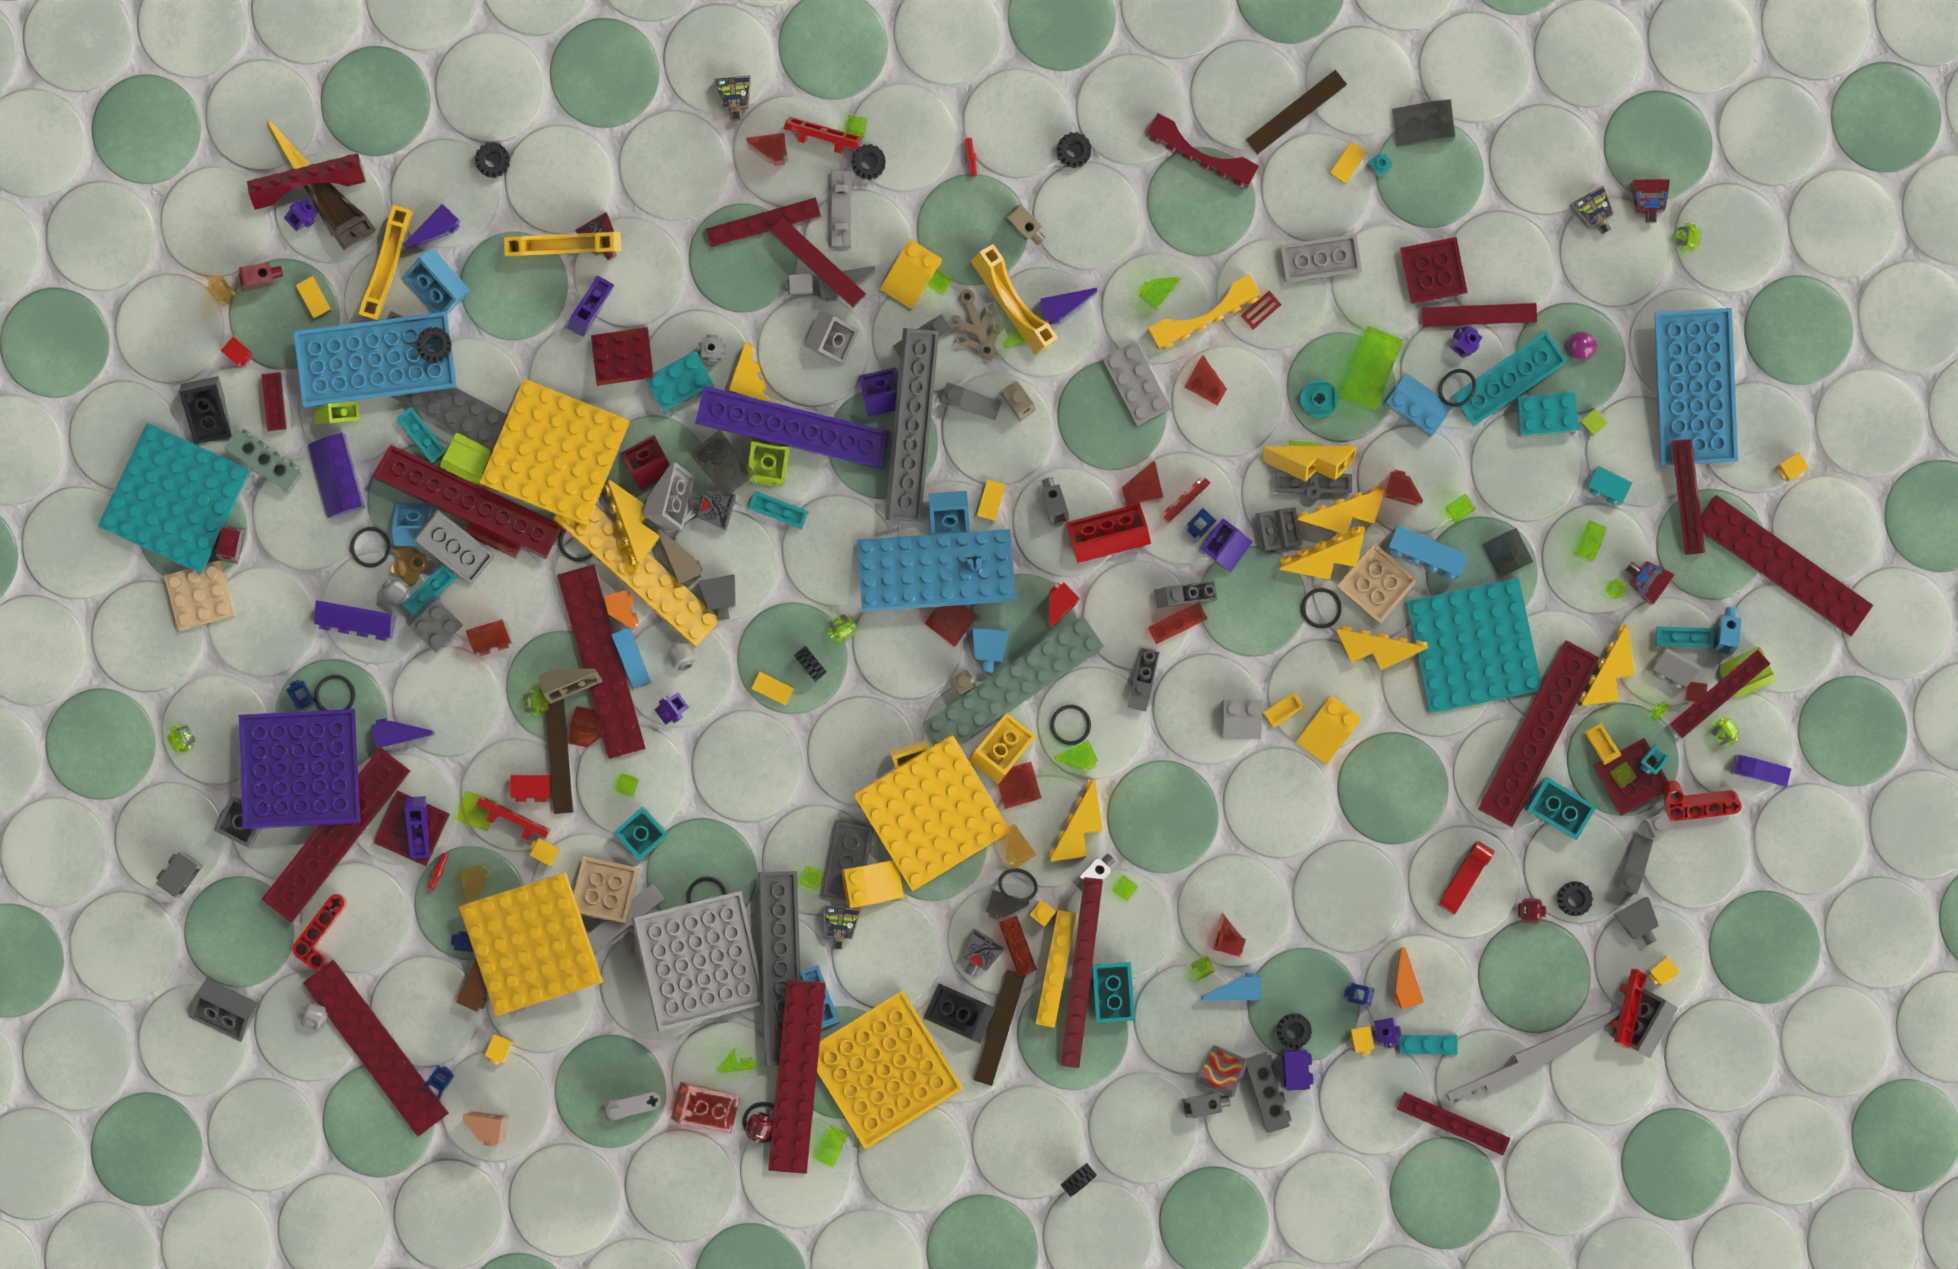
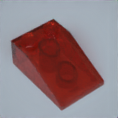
[671,1081,741,1134]

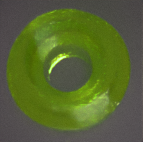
[1606,579,1626,599]

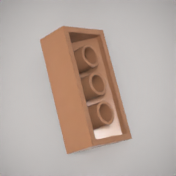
[463,1111,509,1146]

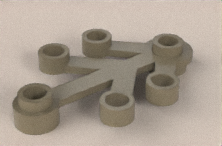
[950,289,1004,360]

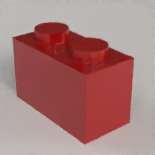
[510,775,551,802]

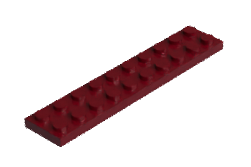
[373,444,563,559]
[1701,495,1874,637]
[557,564,646,759]
[1477,640,1600,828]
[261,747,411,923]
[303,959,449,1137]
[768,979,826,1174]

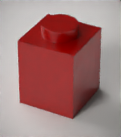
[220,336,253,367]

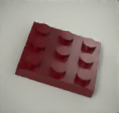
[1400,237,1468,304]
[591,327,654,386]
[1593,738,1668,816]
[373,790,450,867]

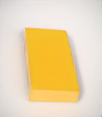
[1330,141,1367,184]
[296,276,331,319]
[977,479,1006,521]
[751,671,794,706]
[1263,691,1305,729]
[1584,723,1621,765]

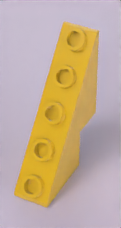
[729,342,771,402]
[1263,445,1356,482]
[604,480,660,570]
[1296,486,1385,534]
[1279,526,1365,580]
[1578,624,1635,706]
[1336,625,1428,670]
[1047,779,1103,862]

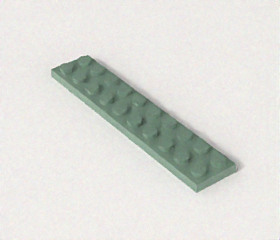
[924,615,1104,745]

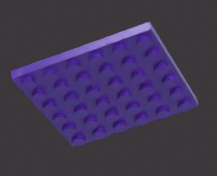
[239,709,360,830]

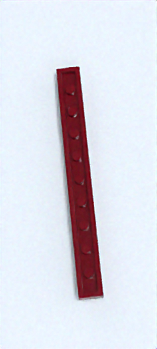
[1060,877,1103,1068]

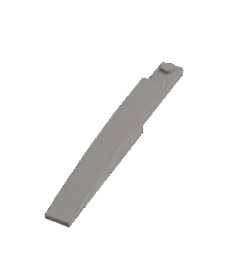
[508,884,665,1018]
[1446,1008,1621,1102]

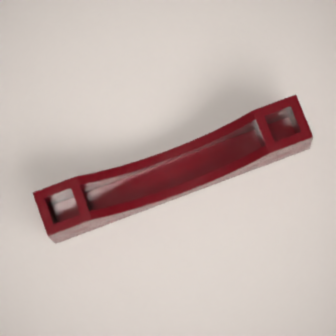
[1146,113,1259,189]
[247,153,366,210]

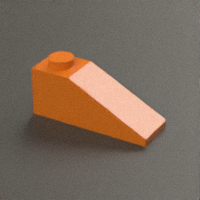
[1393,947,1424,1009]

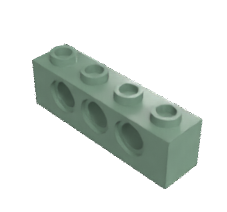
[224,429,303,493]

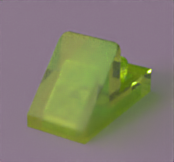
[718,1048,757,1073]

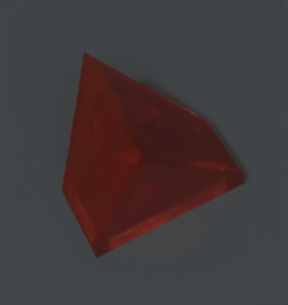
[568,706,608,747]
[1212,913,1246,957]

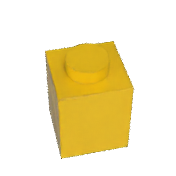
[1777,452,1809,482]
[529,838,561,866]
[1029,900,1056,927]
[1647,956,1680,986]
[1350,1025,1375,1055]
[485,1034,513,1065]

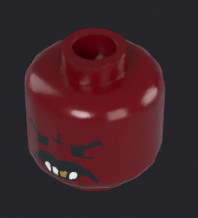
[1518,898,1546,924]
[745,1112,773,1142]

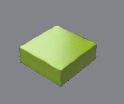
[1580,409,1608,436]

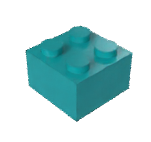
[614,806,669,861]

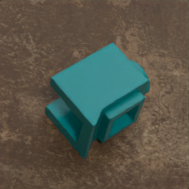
[1366,152,1393,180]
[1639,745,1670,775]

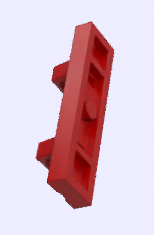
[784,117,862,154]
[476,796,551,841]
[1611,969,1647,1049]

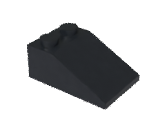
[179,376,232,444]
[923,983,996,1043]

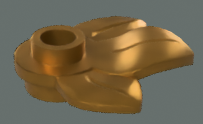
[390,547,428,585]

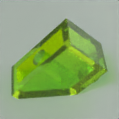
[1138,277,1181,310]
[1573,520,1607,563]
[1053,740,1098,771]
[816,1125,849,1168]

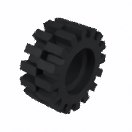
[1057,132,1092,168]
[475,142,510,178]
[851,144,886,180]
[416,327,452,363]
[794,646,827,682]
[1557,881,1593,916]
[1276,1013,1312,1048]
[1061,1163,1097,1197]

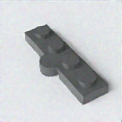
[1275,473,1352,501]

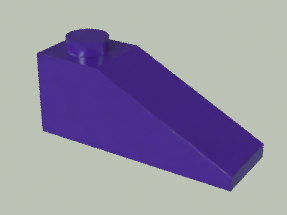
[403,204,460,250]
[567,276,614,337]
[1040,287,1097,325]
[371,718,435,748]
[1731,754,1791,787]
[405,796,430,859]

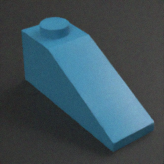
[1202,973,1261,1000]

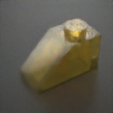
[206,275,238,307]
[1006,823,1036,868]
[460,865,490,904]

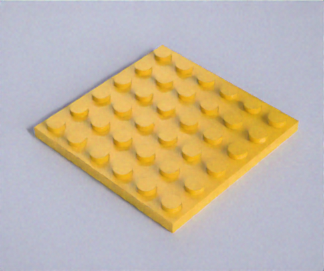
[480,378,630,527]
[854,734,1011,891]
[459,872,603,1016]
[817,990,964,1150]

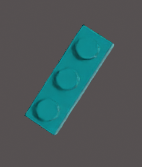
[396,407,447,464]
[748,491,809,530]
[402,564,457,615]
[1656,626,1715,648]
[1399,1035,1458,1055]

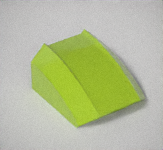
[440,433,493,485]
[747,438,790,487]
[1720,646,1776,698]

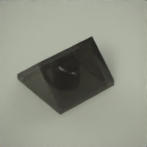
[1482,527,1533,578]

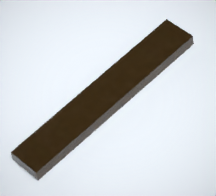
[1245,69,1347,155]
[545,698,574,814]
[974,969,1026,1086]

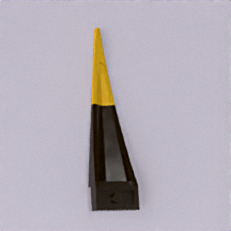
[268,122,376,250]

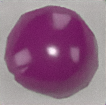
[1565,332,1597,361]

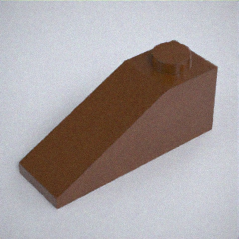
[456,957,488,1012]

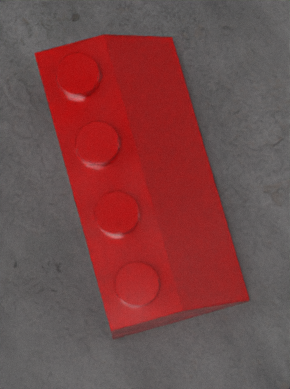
[1066,503,1151,563]
[1048,582,1080,629]

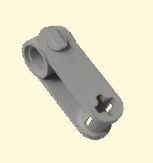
[603,1091,661,1121]

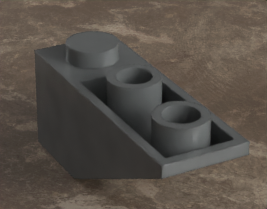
[1154,580,1217,609]
[1127,648,1160,712]

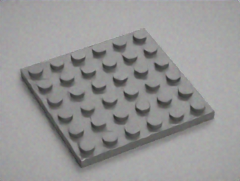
[632,891,762,1031]

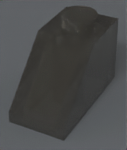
[986,890,1029,920]

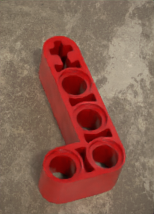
[1663,780,1742,821]
[1438,841,1495,915]
[292,894,347,970]

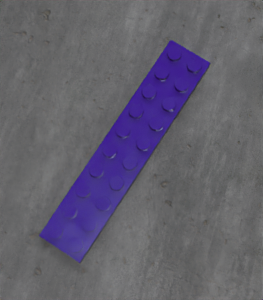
[695,386,890,469]

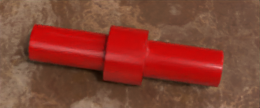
[964,138,977,177]
[427,852,449,891]

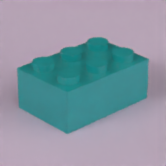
[646,351,715,413]
[1515,392,1579,437]
[1525,777,1596,840]
[1092,962,1135,1023]

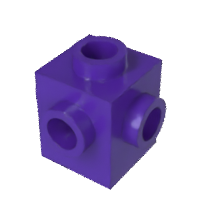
[284,198,318,232]
[1448,325,1483,358]
[654,692,689,725]
[1373,1017,1402,1048]

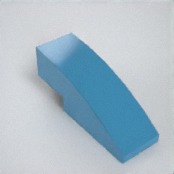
[612,627,651,689]
[801,965,840,1029]

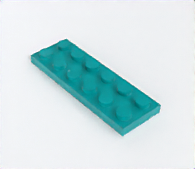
[1452,330,1568,427]

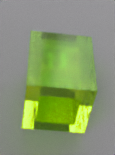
[1444,494,1476,523]

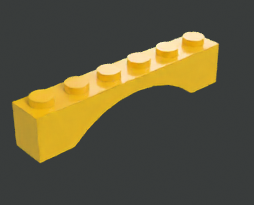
[359,205,414,321]
[504,232,621,256]
[970,244,1058,355]
[1148,274,1260,350]
[1035,910,1077,1028]

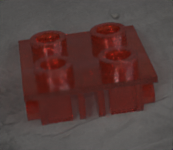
[998,762,1042,809]

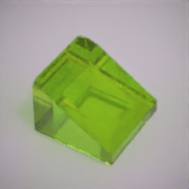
[1003,332,1026,348]
[616,773,639,797]

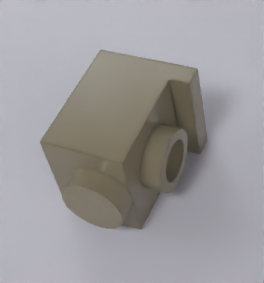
[951,670,976,696]

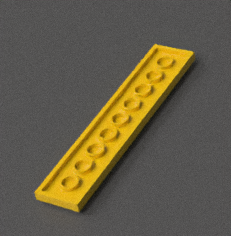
[553,506,720,648]

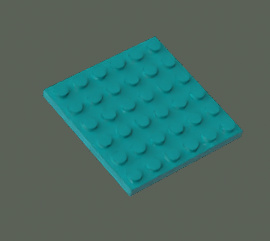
[98,423,251,574]
[1406,578,1542,714]

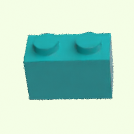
[1586,466,1632,506]

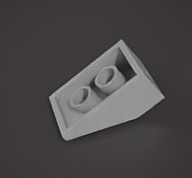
[643,462,696,530]

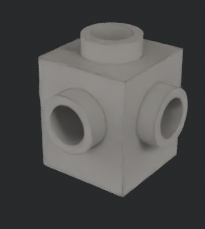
[698,335,726,363]

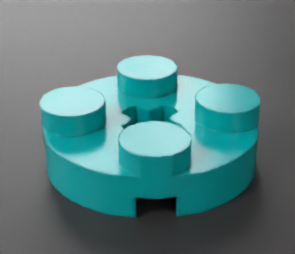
[1300,379,1339,418]

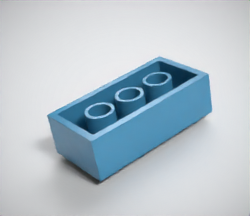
[1386,526,1469,581]

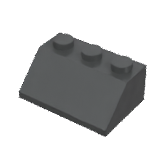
[189,978,258,1042]
[1611,989,1678,1058]

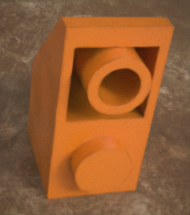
[604,590,639,629]

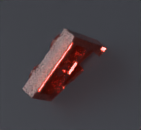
[1184,355,1227,406]
[1122,461,1163,506]

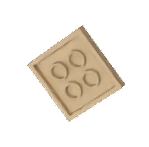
[1336,543,1418,624]
[164,560,235,631]
[574,856,640,925]

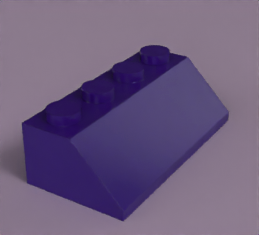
[308,433,365,518]
[314,600,396,641]

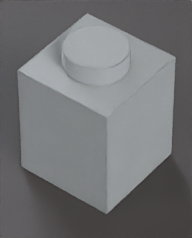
[786,274,813,296]
[1644,812,1672,837]

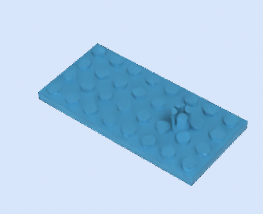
[1654,308,1738,466]
[293,311,457,408]
[857,529,1016,612]

